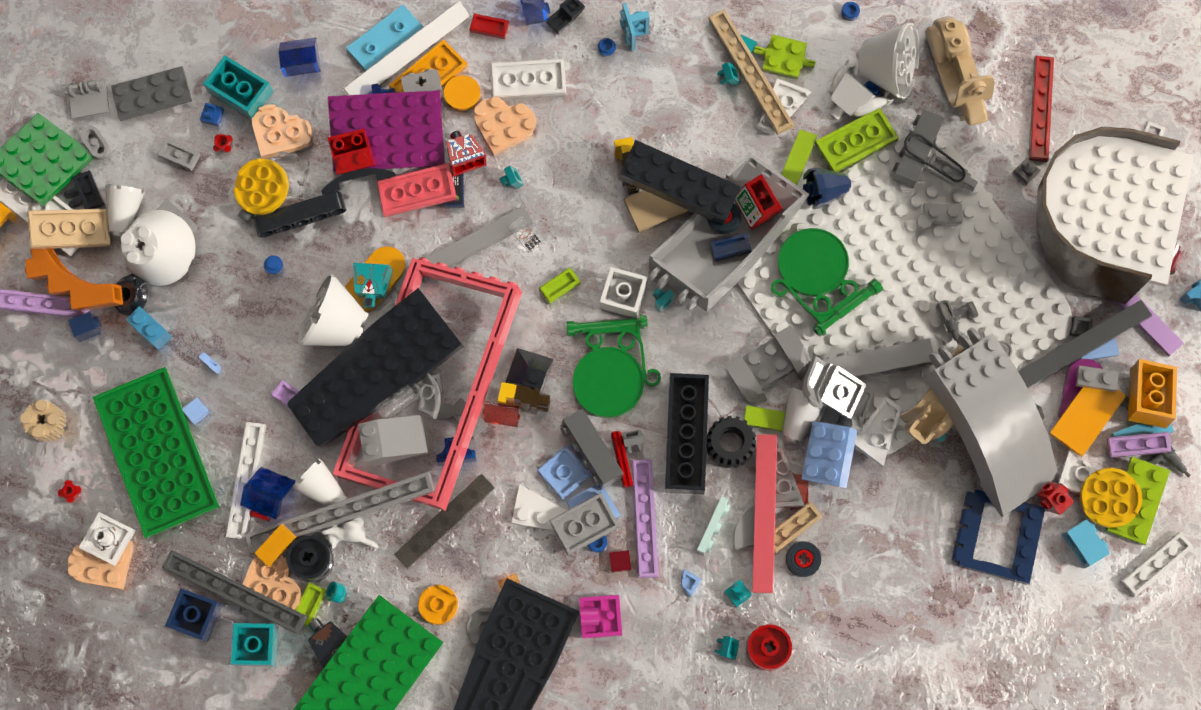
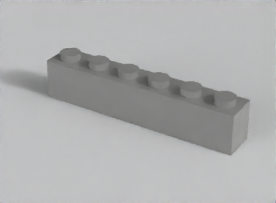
[820,337,933,380]

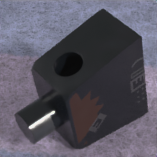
[308,618,347,668]

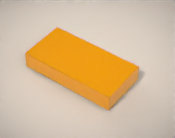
[255,524,297,567]

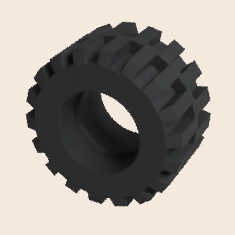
[707,416,756,468]

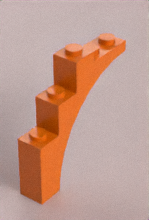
[25,248,123,311]

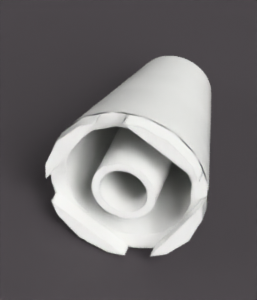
[105,184,145,237]
[782,388,825,444]
[293,458,347,507]

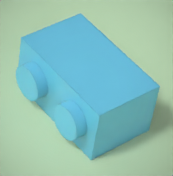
[1062,520,1110,568]

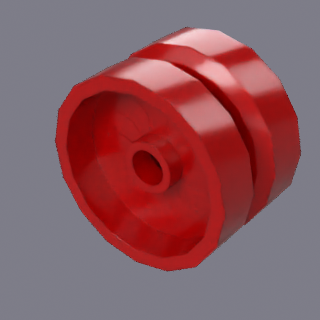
[745,624,792,671]

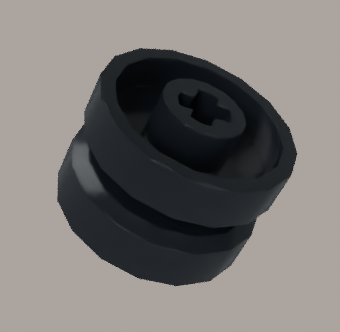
[286,535,335,582]

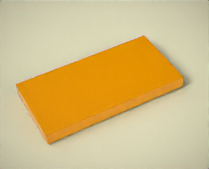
[389,39,468,93]
[1049,387,1127,457]

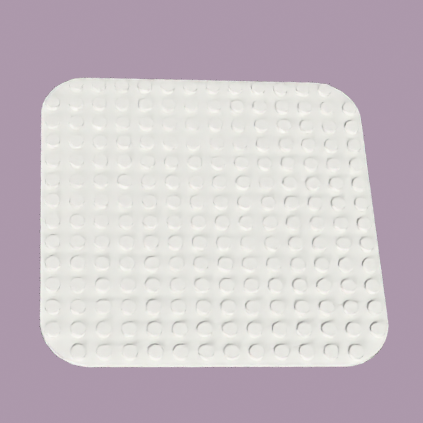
[737,133,1072,455]

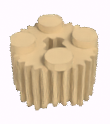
[20,400,66,442]

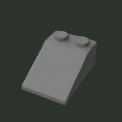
[358,415,428,467]

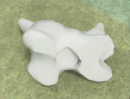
[321,518,378,550]

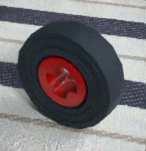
[707,203,741,234]
[786,541,821,577]

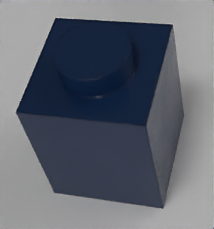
[68,312,102,342]

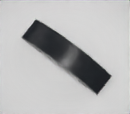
[321,168,396,195]

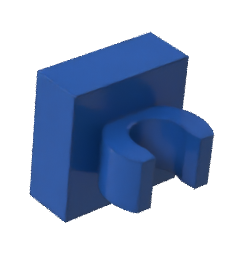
[200,103,224,127]

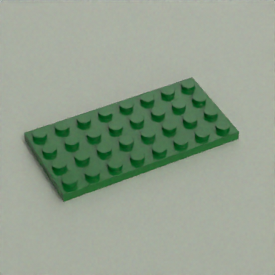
[93,367,221,539]
[293,595,444,710]

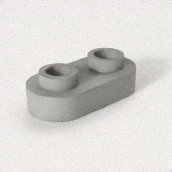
[80,126,111,160]

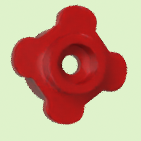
[213,134,233,153]
[58,480,82,503]

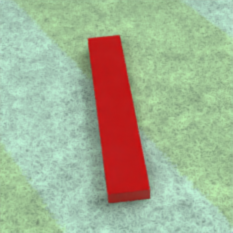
[1029,55,1054,162]

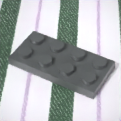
[111,66,192,121]

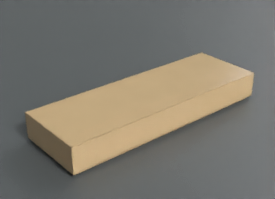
[775,501,823,553]

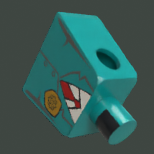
[353,263,393,308]

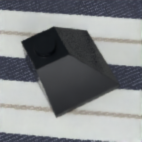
[505,348,554,394]

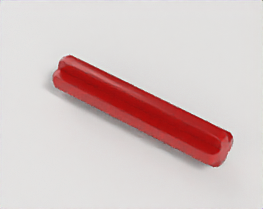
[611,431,633,488]

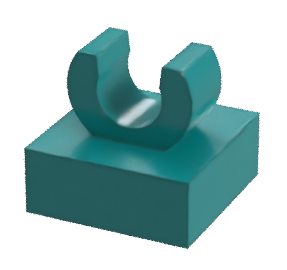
[717,62,741,86]
[499,165,524,189]
[653,288,675,312]
[724,579,752,608]
[714,636,740,660]

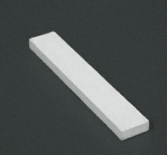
[225,422,266,540]

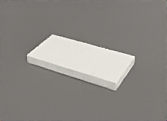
[491,59,566,99]

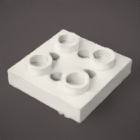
[79,512,136,566]

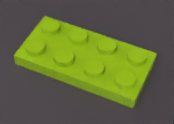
[815,108,899,172]
[1106,457,1171,545]

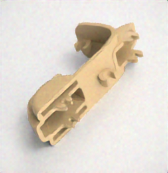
[925,16,995,125]
[900,337,969,444]

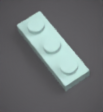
[696,496,730,556]

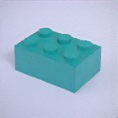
[203,55,274,120]

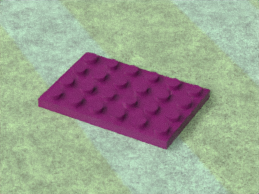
[328,90,445,172]

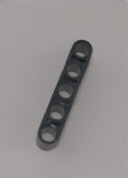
[253,191,347,238]

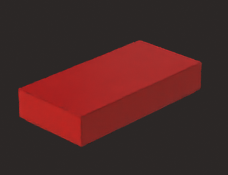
[469,13,509,39]

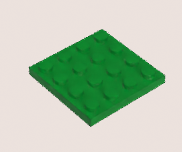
[0,113,94,208]

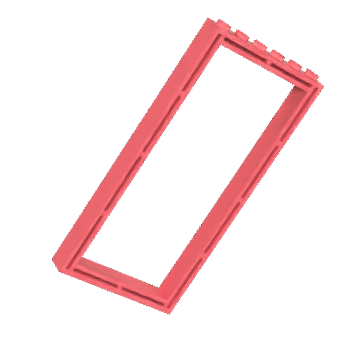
[333,257,522,511]

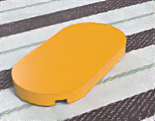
[345,246,406,313]

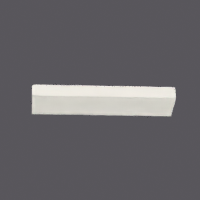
[1120,532,1193,597]

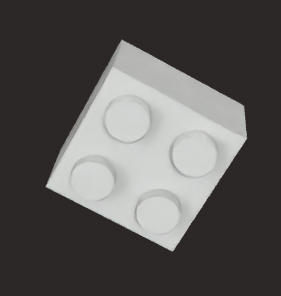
[600,267,648,318]

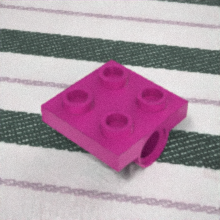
[579,595,622,639]

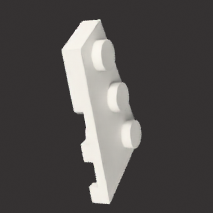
[854,397,902,467]
[512,485,567,532]

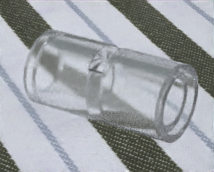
[375,384,419,419]

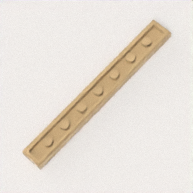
[708,9,794,135]

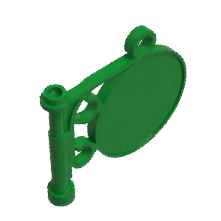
[771,228,883,337]
[566,314,661,418]

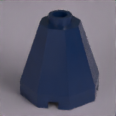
[803,168,851,210]

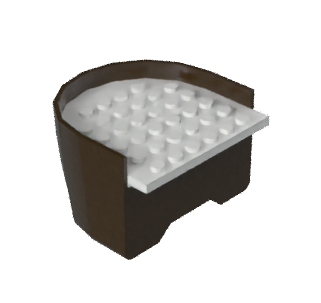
[1036,127,1194,304]

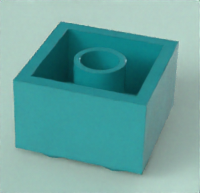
[231,623,279,667]

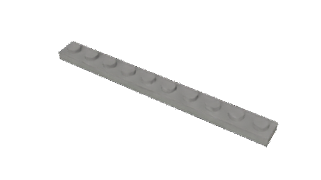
[245,472,435,554]

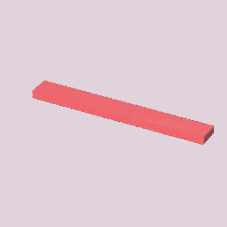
[753,435,777,594]

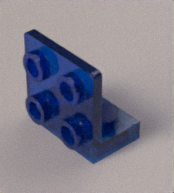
[240,467,296,520]

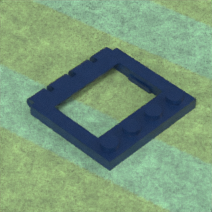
[951,489,1045,585]

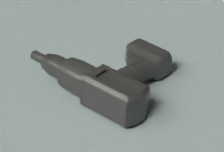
[936,300,979,344]
[1147,446,1191,477]

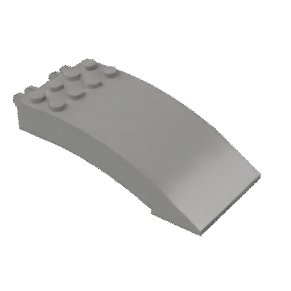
[647,153,809,312]
[924,328,1059,517]

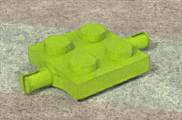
[754,34,816,79]

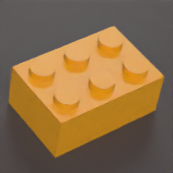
[1128,359,1177,428]

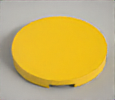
[233,158,289,215]
[1080,468,1142,528]

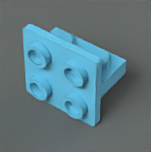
[620,3,650,51]

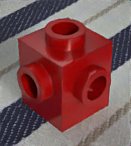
[1037,481,1074,515]

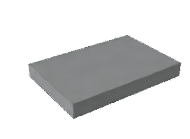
[549,492,620,555]

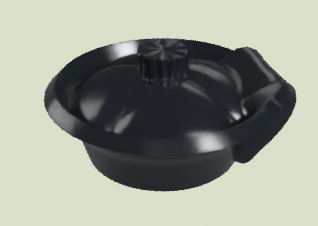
[115,273,148,315]

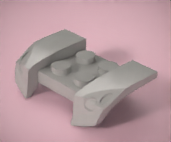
[724,325,811,403]
[802,356,874,431]

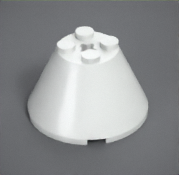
[856,23,919,99]
[121,210,195,286]
[297,274,368,346]

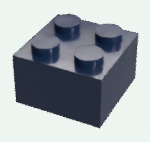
[165,588,223,642]

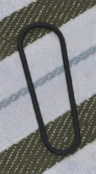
[904,133,966,182]

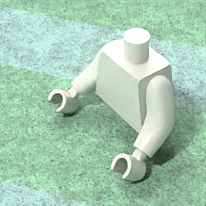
[830,59,894,120]

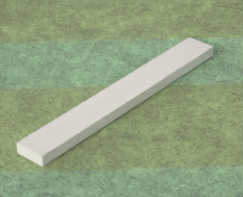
[343,1,470,95]

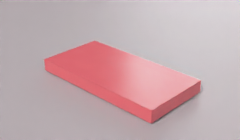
[377,163,457,217]

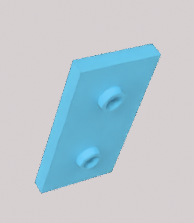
[346,5,423,71]

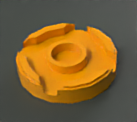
[444,75,481,112]
[418,584,458,625]

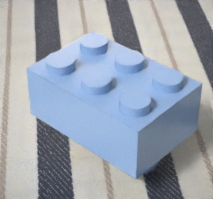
[802,421,857,488]

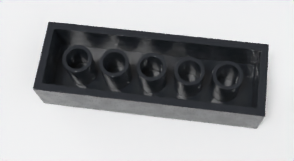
[619,140,741,225]
[665,373,709,495]

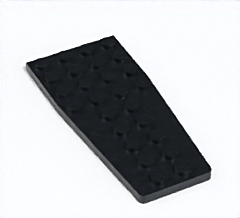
[287,288,464,448]
[454,578,580,710]

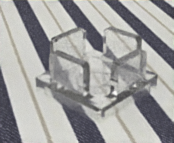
[269,151,310,198]

